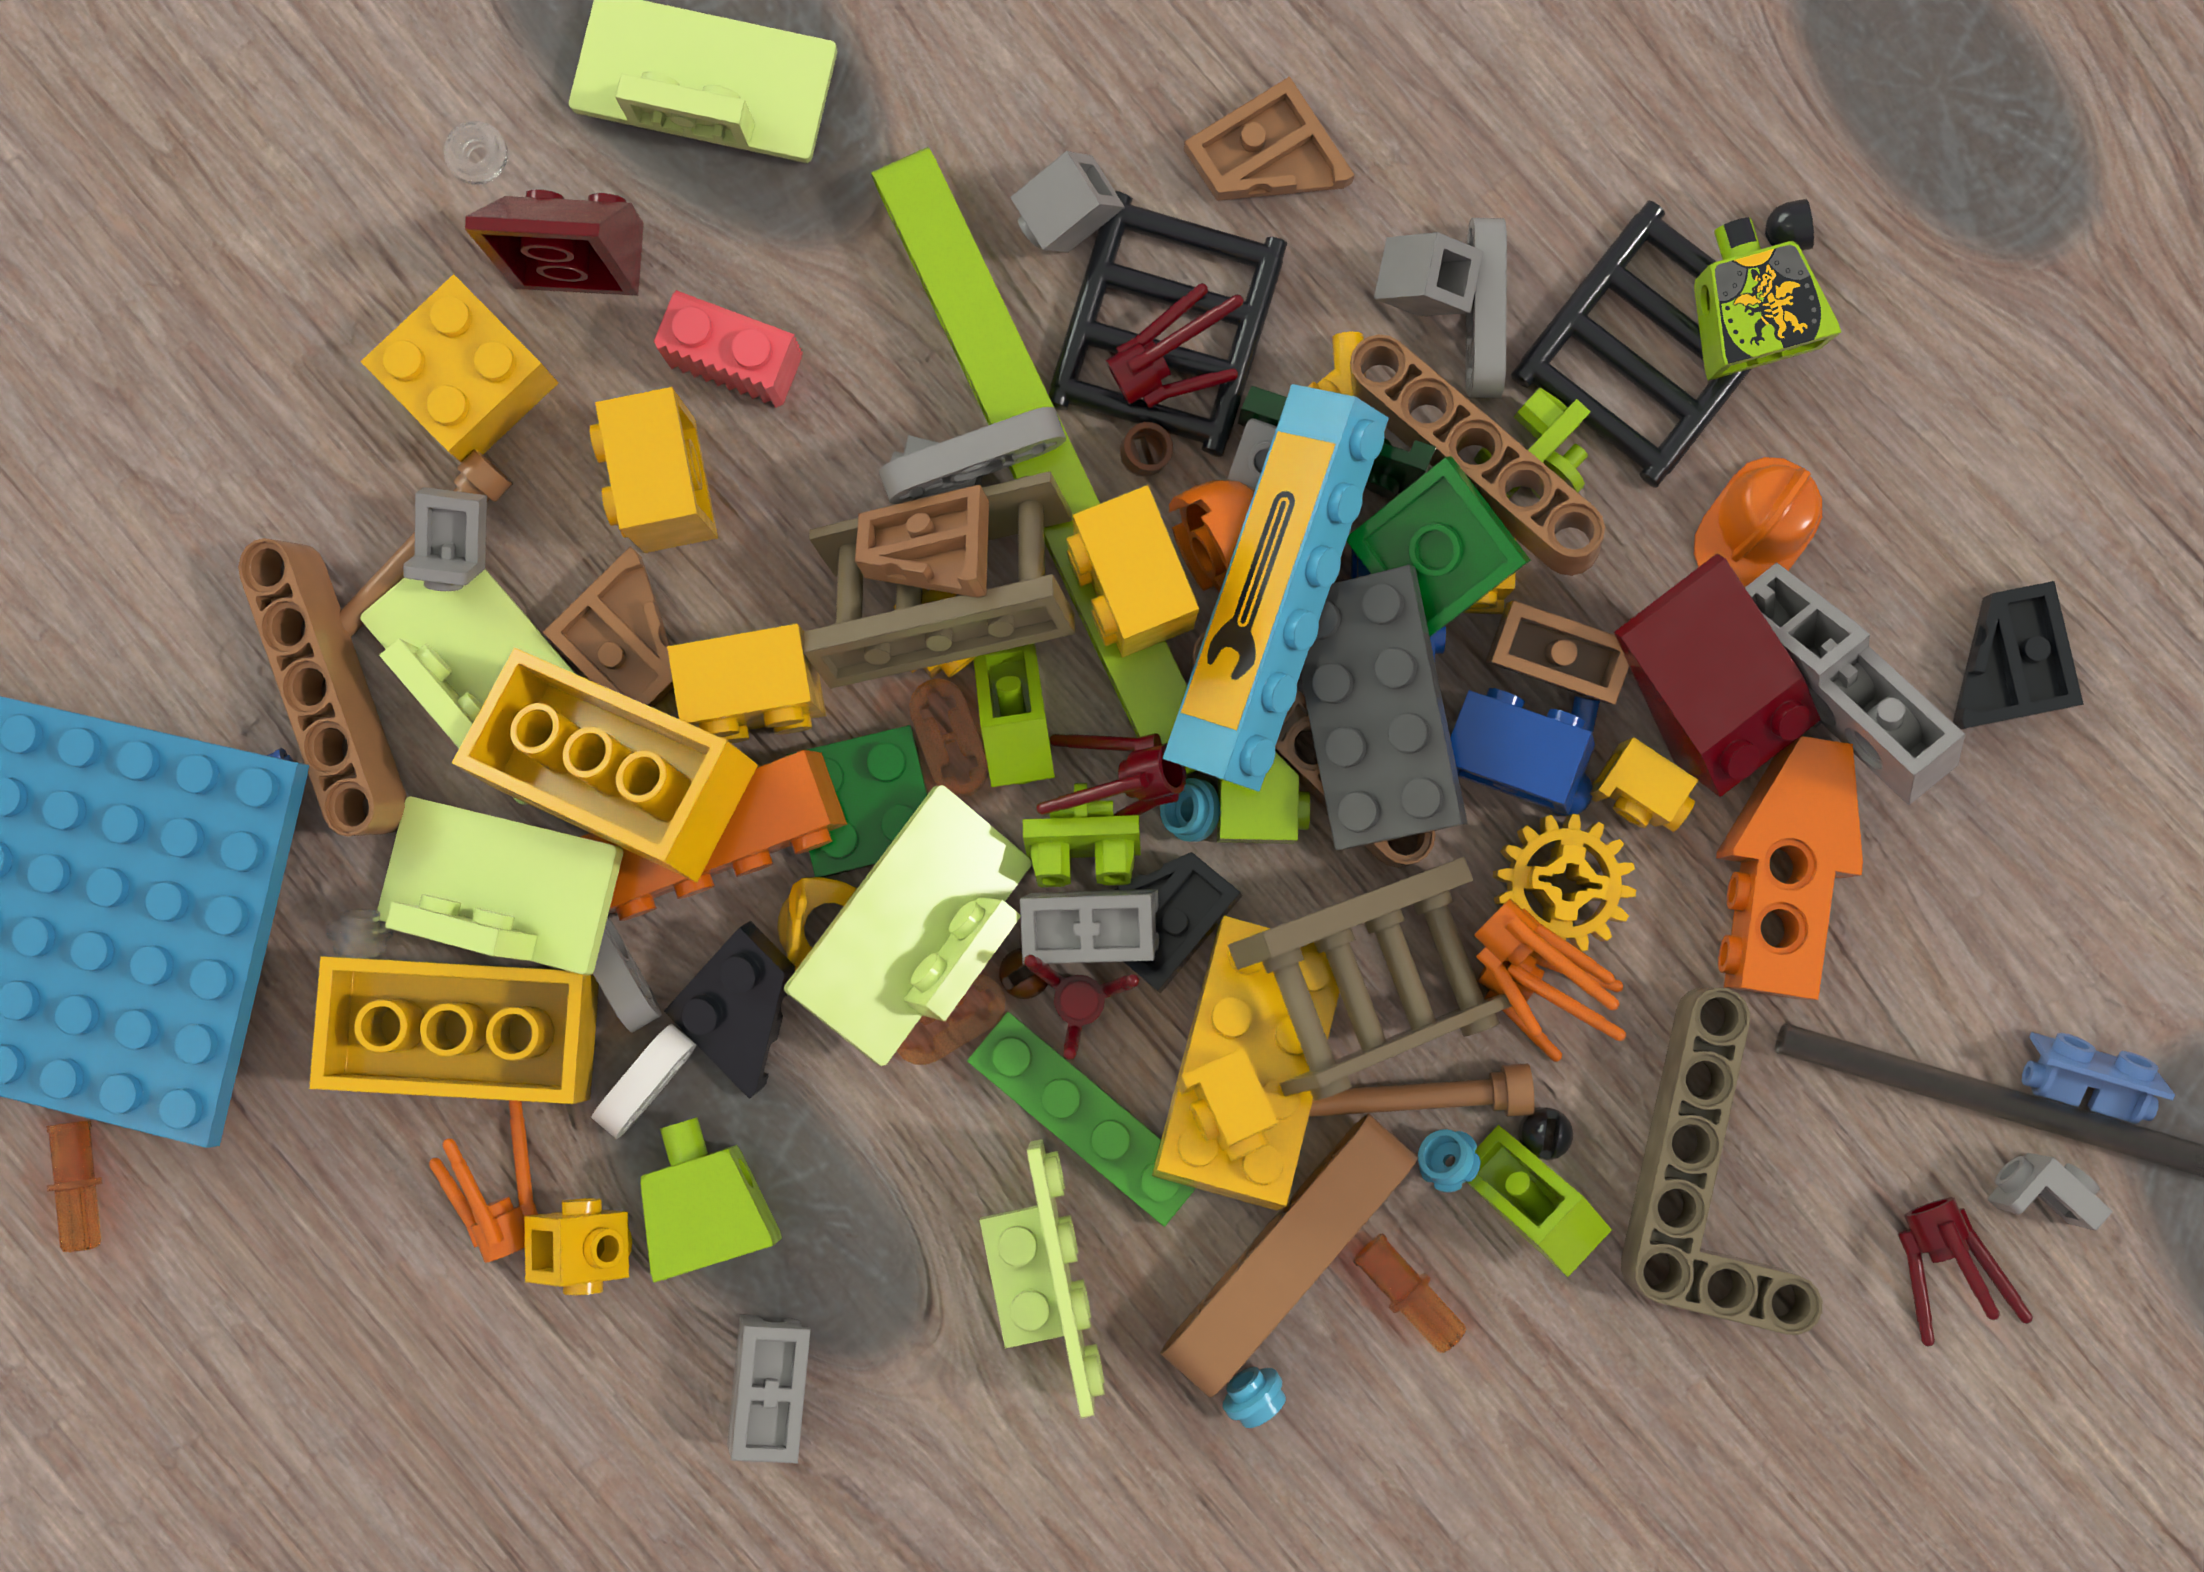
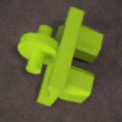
[1474,388,1591,499]
[1023,783,1141,888]

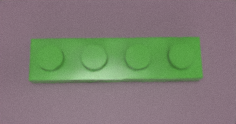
[967,1011,1196,1227]

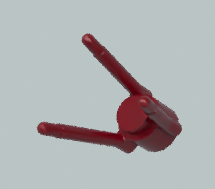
[1105,283,1244,409]
[1036,733,1186,816]
[1024,955,1139,1060]
[1898,1197,2033,1347]

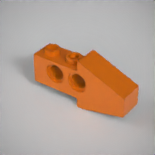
[1716,736,1863,1000]

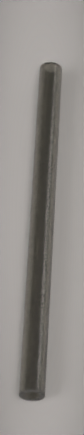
[1775,1023,2204,1178]

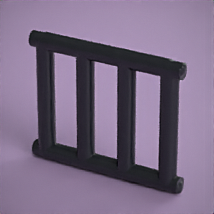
[1048,191,1287,457]
[1511,201,1751,488]

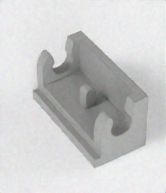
[1020,889,1159,964]
[727,1314,811,1463]

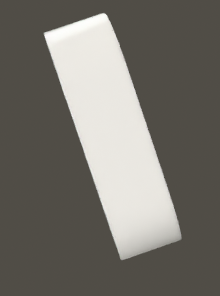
[591,1024,697,1139]

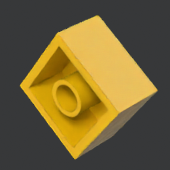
[360,274,559,462]
[589,387,718,553]
[1066,485,1199,658]
[667,623,826,744]

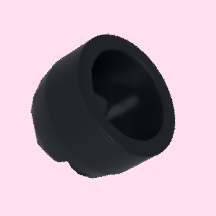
[1765,199,1814,251]
[1518,1107,1573,1160]

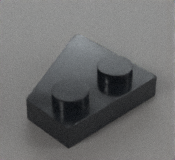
[1953,581,2084,730]
[1114,852,1242,994]
[664,920,796,1099]

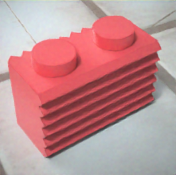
[654,290,803,408]

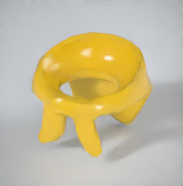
[777,877,857,971]

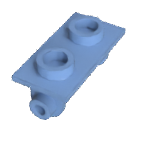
[2022,1032,2175,1124]

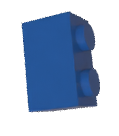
[1450,688,1595,816]

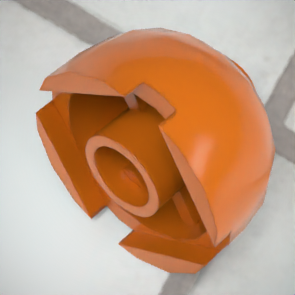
[1169,480,1255,604]

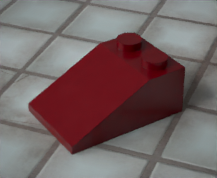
[465,190,644,296]
[1614,553,1821,797]

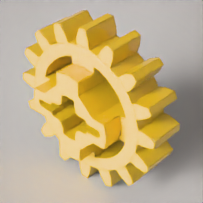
[1492,814,1636,951]

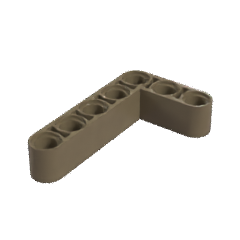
[1621,987,1822,1335]

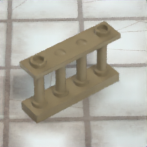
[803,471,1075,689]
[1228,857,1512,1101]

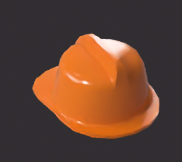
[1694,457,1822,587]

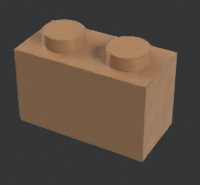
[1485,600,1629,705]

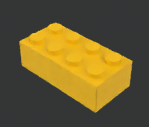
[452,647,758,882]
[1152,916,1340,1211]
[309,956,599,1104]

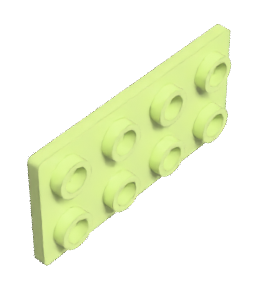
[569,0,837,163]
[360,568,577,805]
[784,785,1032,1066]
[376,796,623,975]
[980,1139,1105,1418]

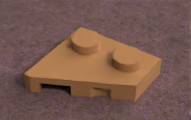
[1184,76,1355,201]
[855,484,989,597]
[543,546,674,708]

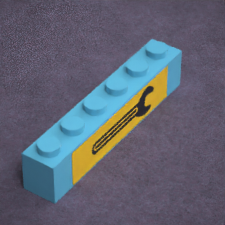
[1162,384,1389,792]

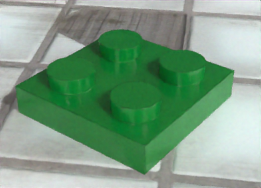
[1347,456,1531,637]
[787,725,928,877]

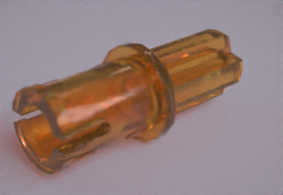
[46,1120,103,1253]
[1352,1233,1466,1353]

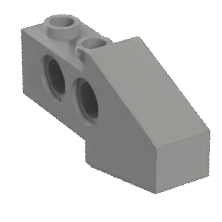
[1745,562,1965,805]

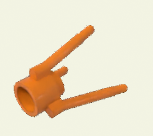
[1474,899,1619,1037]
[1477,950,1626,1062]
[429,1100,538,1263]

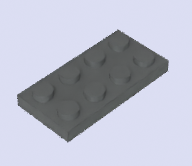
[1300,565,1468,850]

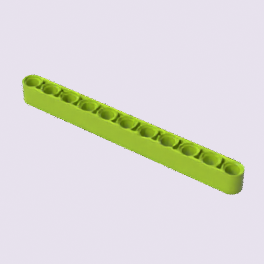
[871,147,1196,775]

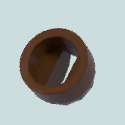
[1120,422,1173,477]
[999,948,1049,999]

